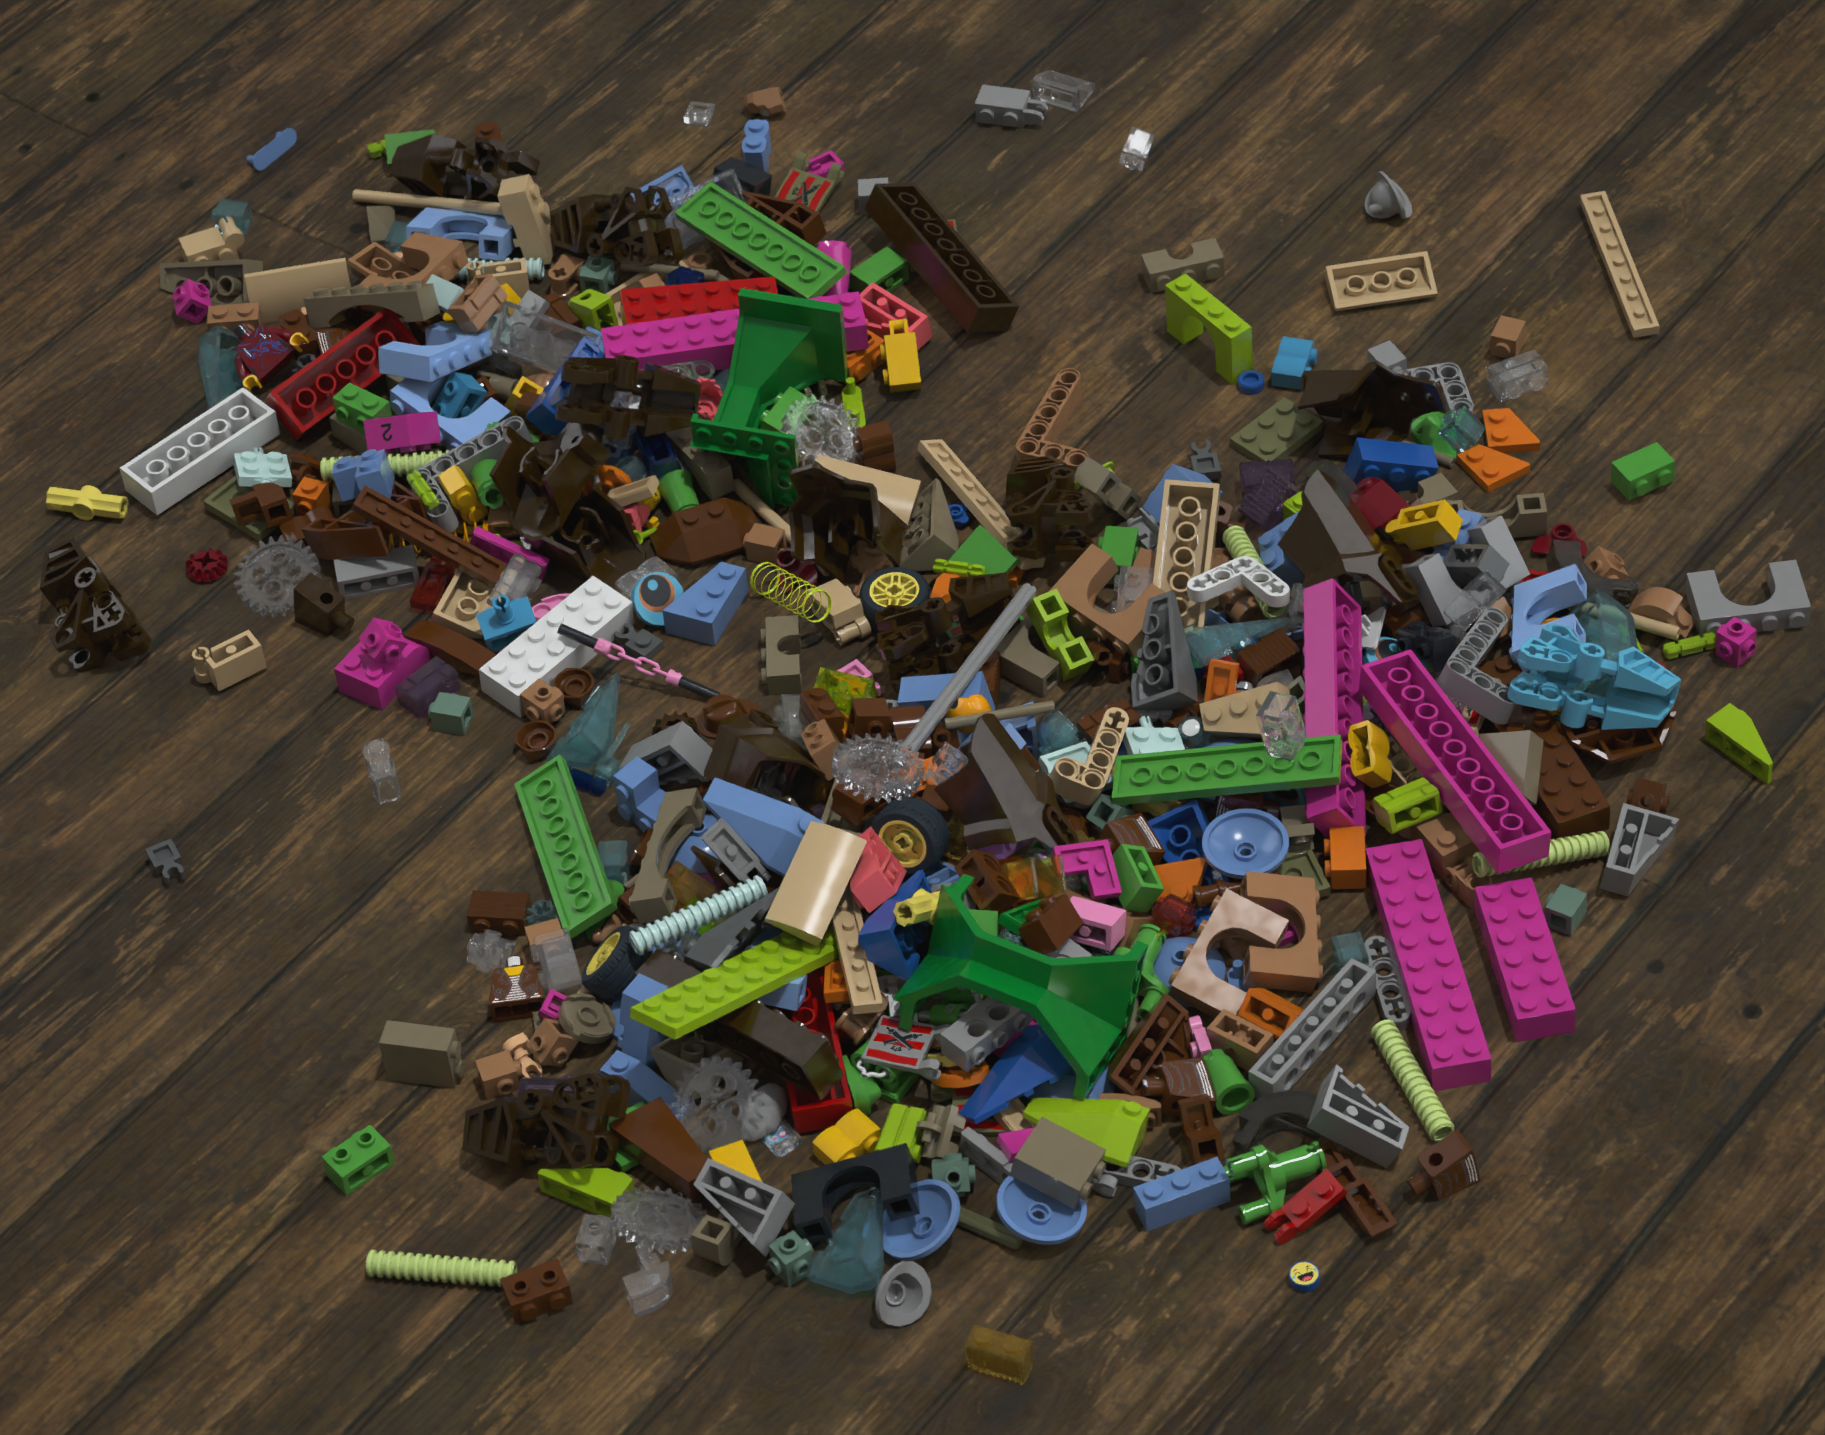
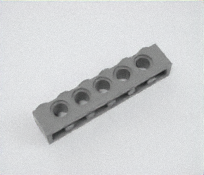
[940,938,1092,1072]
[1248,958,1376,1107]

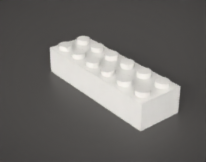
[120,387,280,515]
[479,576,635,718]

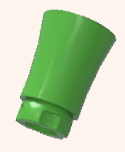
[470,459,504,509]
[657,469,700,514]
[1202,1049,1255,1115]

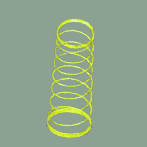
[750,562,832,623]

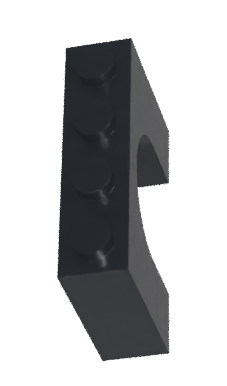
[791,1143,920,1244]

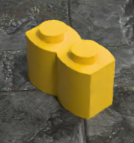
[438,465,488,525]
[1348,720,1392,788]
[812,1108,881,1165]

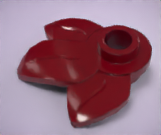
[1532,523,1587,568]
[775,548,818,594]

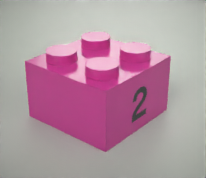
[363,411,441,455]

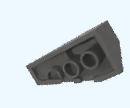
[1131,590,1198,710]
[683,888,779,972]

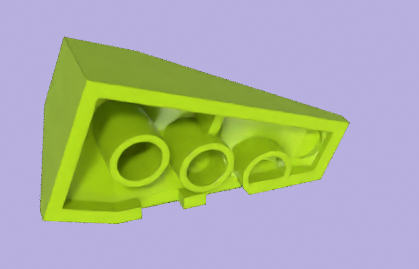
[1023,1098,1150,1168]

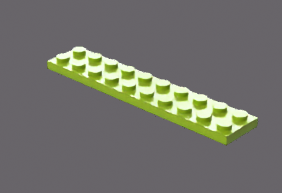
[630,921,840,1040]

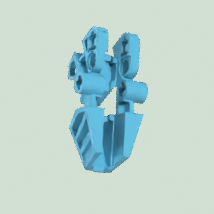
[1507,623,1681,730]

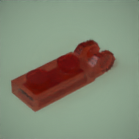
[410,556,456,611]

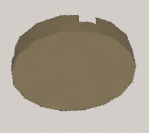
[558,993,616,1044]

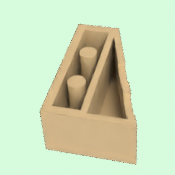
[497,174,555,265]
[1199,682,1299,740]

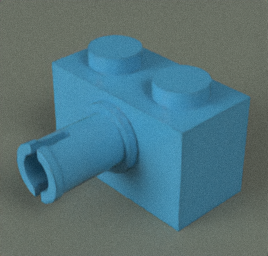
[476,594,537,653]

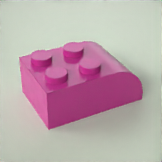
[334,638,431,711]

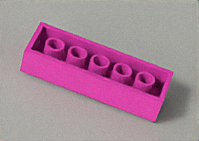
[1474,877,1576,1042]

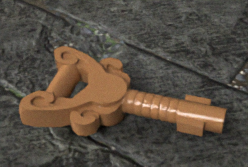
[851,540,894,599]

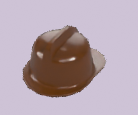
[697,694,762,738]

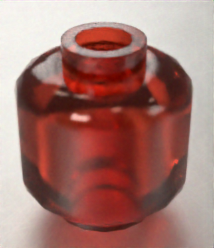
[1152,894,1197,937]

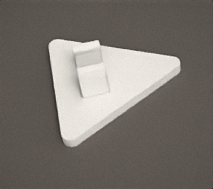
[1361,607,1386,650]

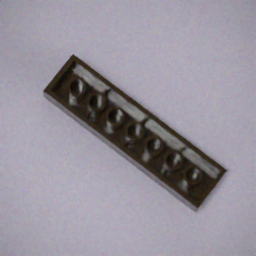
[865,183,1019,333]
[635,948,844,1100]

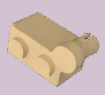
[178,217,244,262]
[466,258,530,299]
[808,578,872,646]
[192,629,267,691]

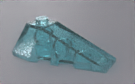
[198,325,245,409]
[1184,617,1290,668]
[546,672,620,769]
[808,1187,884,1294]

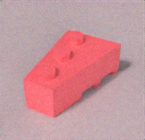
[860,282,933,351]
[849,827,907,913]

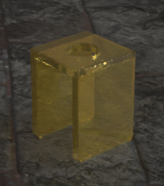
[1003,855,1067,901]

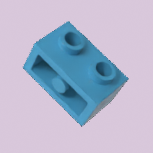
[432,372,487,418]

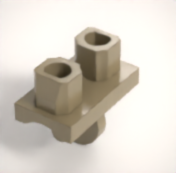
[916,1105,966,1160]

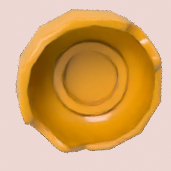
[946,694,991,734]

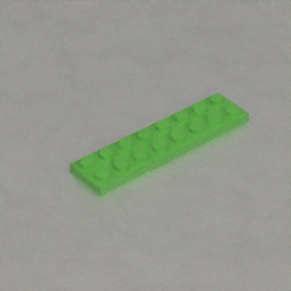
[674,181,847,299]
[1112,735,1342,805]
[514,754,618,939]

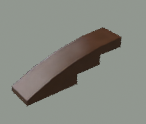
[403,619,496,676]
[1315,1140,1398,1239]

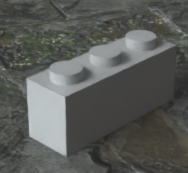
[334,545,421,600]

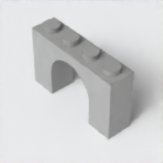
[1404,515,1530,628]
[1686,560,1811,637]

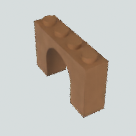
[359,232,469,319]
[1050,544,1166,658]
[1240,871,1323,993]
[1168,888,1289,1018]

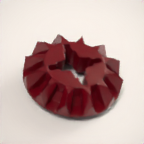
[185,547,228,582]

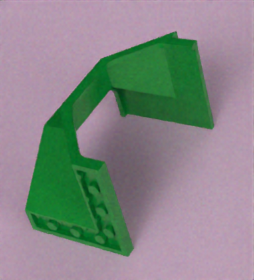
[690,288,849,509]
[892,874,1148,1100]

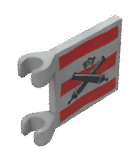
[861,1015,951,1081]

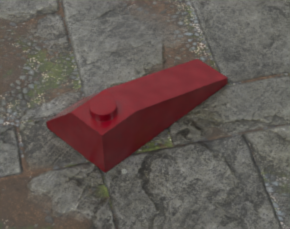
[1350,477,1410,530]

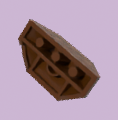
[650,497,759,566]
[1560,706,1677,765]
[1108,993,1191,1099]

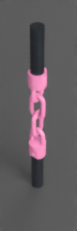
[557,623,720,700]

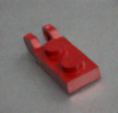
[1263,1168,1348,1244]

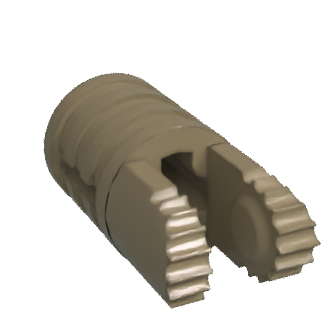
[477,370,519,401]

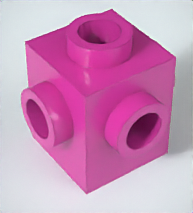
[173,279,212,325]
[1715,617,1757,668]
[359,618,408,664]

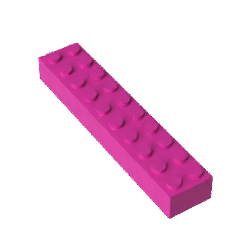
[601,291,868,375]
[1302,578,1366,839]
[1359,649,1552,874]
[1365,839,1491,1091]

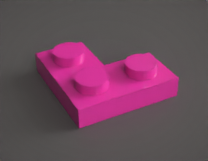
[1051,839,1122,900]

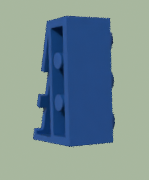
[1341,437,1438,492]

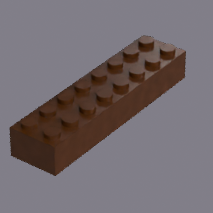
[1477,654,1611,840]

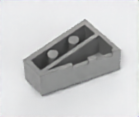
[619,721,712,785]
[1600,803,1679,896]
[1307,1064,1409,1168]
[694,1158,795,1257]

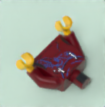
[233,323,309,394]

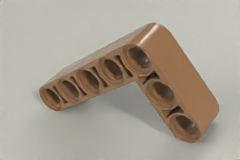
[1016,368,1089,473]

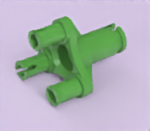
[1114,924,1170,1019]
[1223,1141,1327,1225]

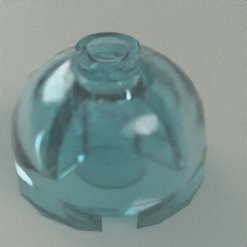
[1037,710,1088,755]

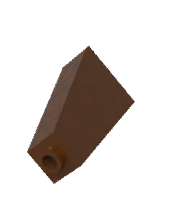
[609,1097,707,1200]

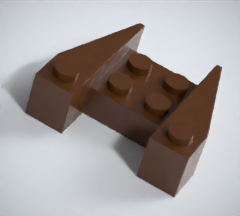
[708,191,827,280]
[302,481,429,561]

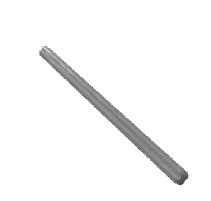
[882,583,1036,779]

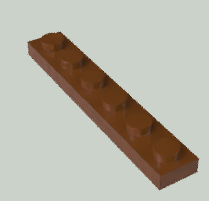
[351,485,507,588]

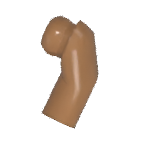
[592,911,624,944]

